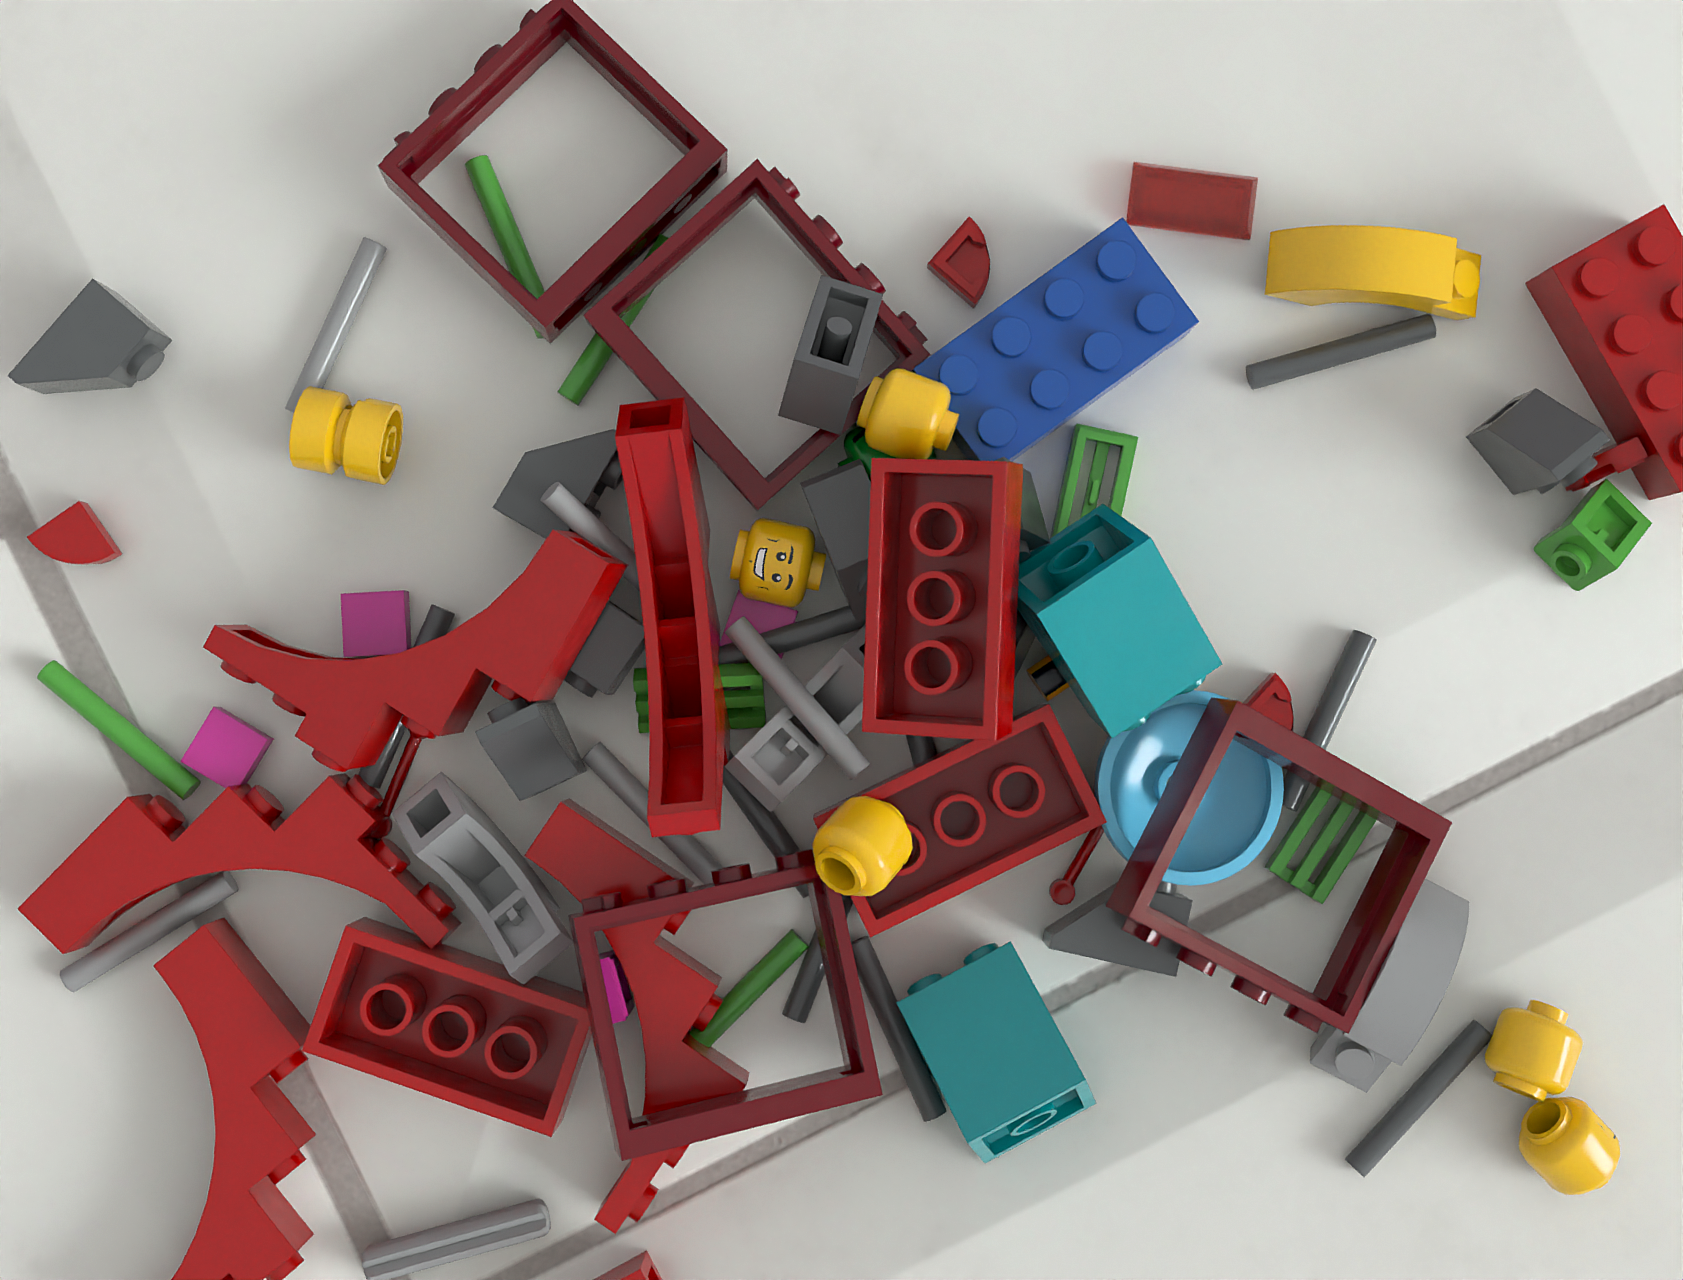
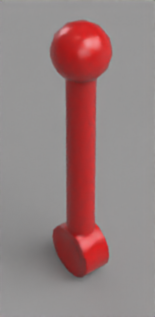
[371,729,426,839]
[1049,825,1104,905]

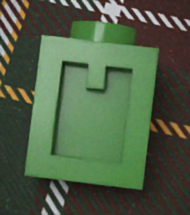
[1534,479,1652,591]

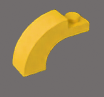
[1265,225,1481,320]

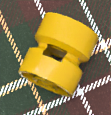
[289,386,403,485]

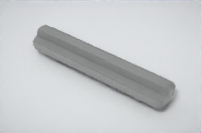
[361,1199,551,1280]

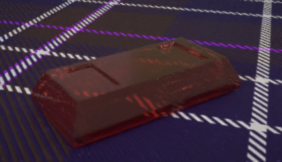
[1126,162,1258,240]

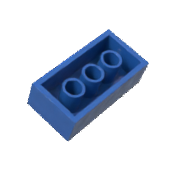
[912,217,1199,462]

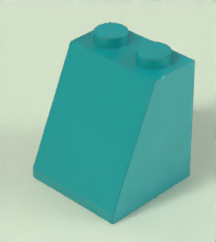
[1017,504,1222,738]
[896,941,1096,1163]

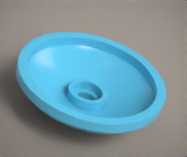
[1094,690,1284,886]

